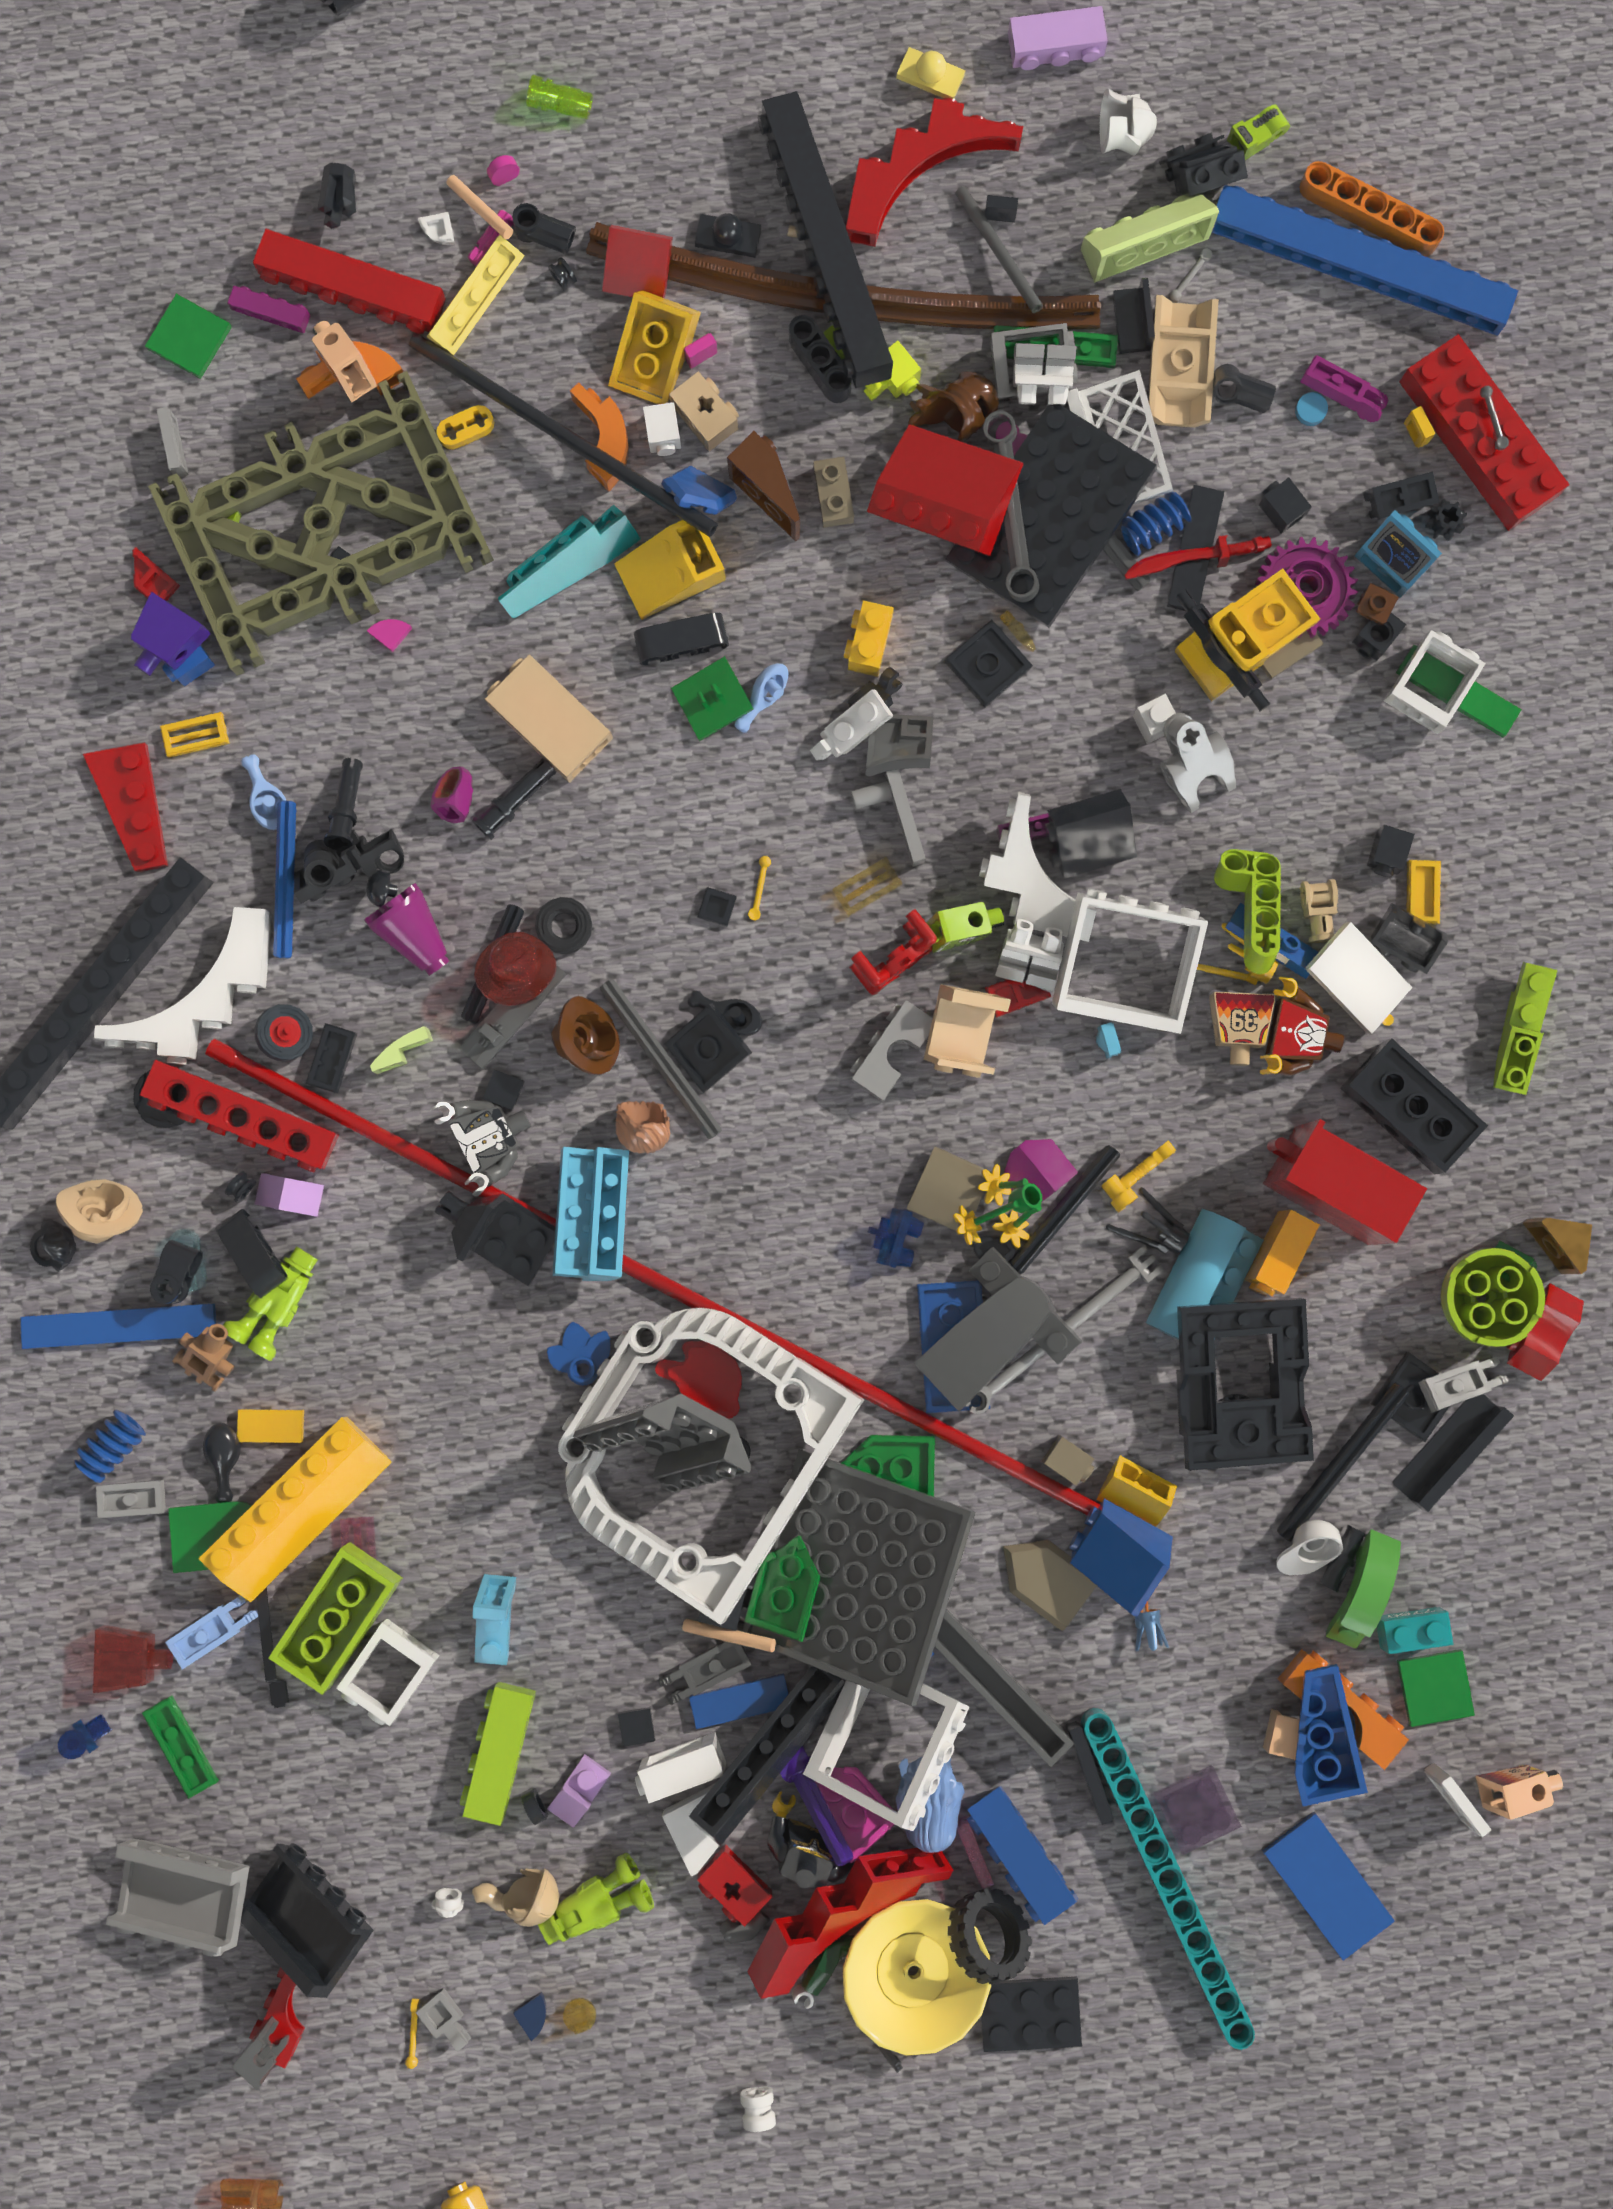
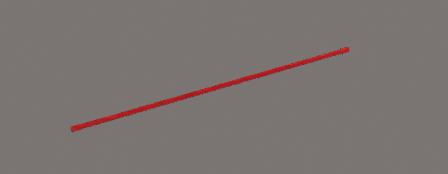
[205,1038,1100,1515]

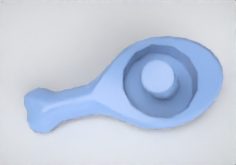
[735,663,788,733]
[241,754,286,830]

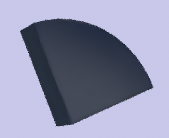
[513,1992,546,2041]

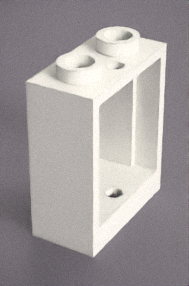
[1384,630,1486,734]
[336,1619,440,1726]
[635,1732,726,1803]

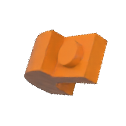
[296,341,403,399]
[570,382,629,492]

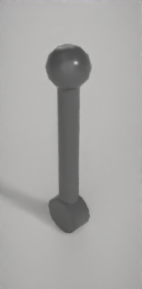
[1480,386,1509,450]

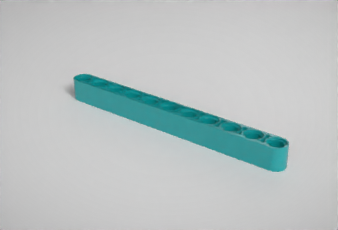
[1081,1708,1255,2050]

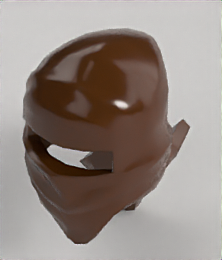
[908,372,999,442]

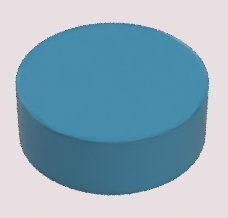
[1295,392,1328,426]

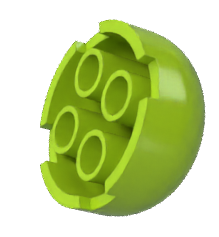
[1440,1248,1545,1347]

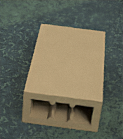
[485,654,613,783]

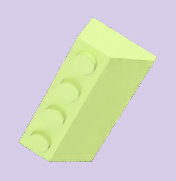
[1081,193,1219,283]

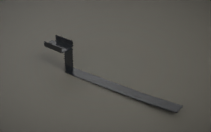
[256,1587,290,1708]

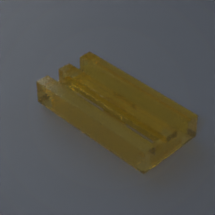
[832,857,903,917]

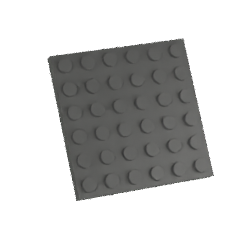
[742,1449,976,1706]

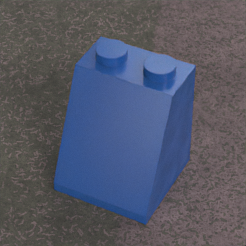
[1069,1498,1173,1617]

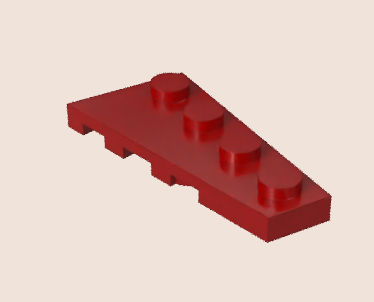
[83,742,168,872]

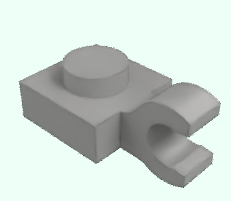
[416,1988,471,2052]

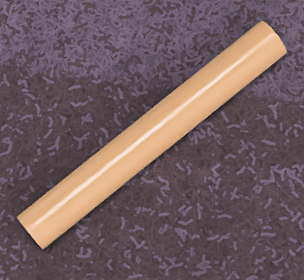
[447,175,513,239]
[682,1619,776,1652]

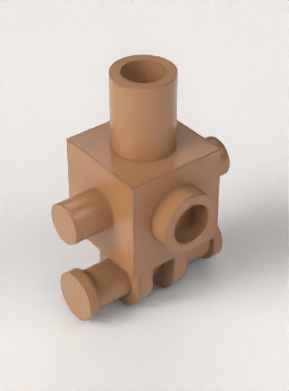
[172,1324,235,1392]

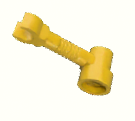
[1101,1141,1176,1213]

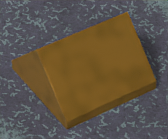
[1523,1218,1592,1274]

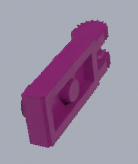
[1300,355,1389,423]

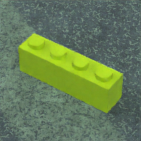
[460,1682,536,1826]

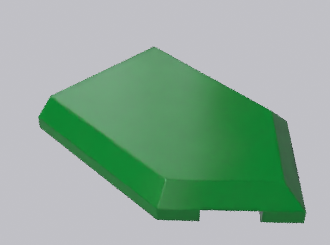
[841,1435,935,1497]
[744,1536,820,1642]

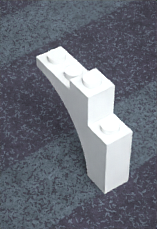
[979,792,1096,942]

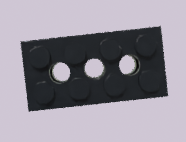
[1340,1038,1488,1175]

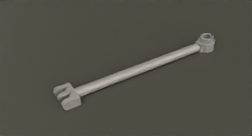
[965,1244,1164,1414]

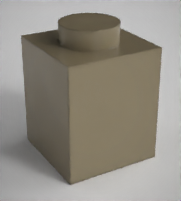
[1041,1435,1094,1486]

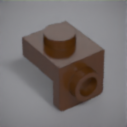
[1356,583,1399,625]

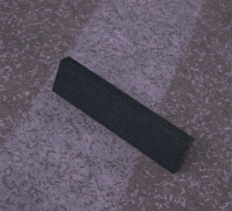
[1167,485,1224,611]

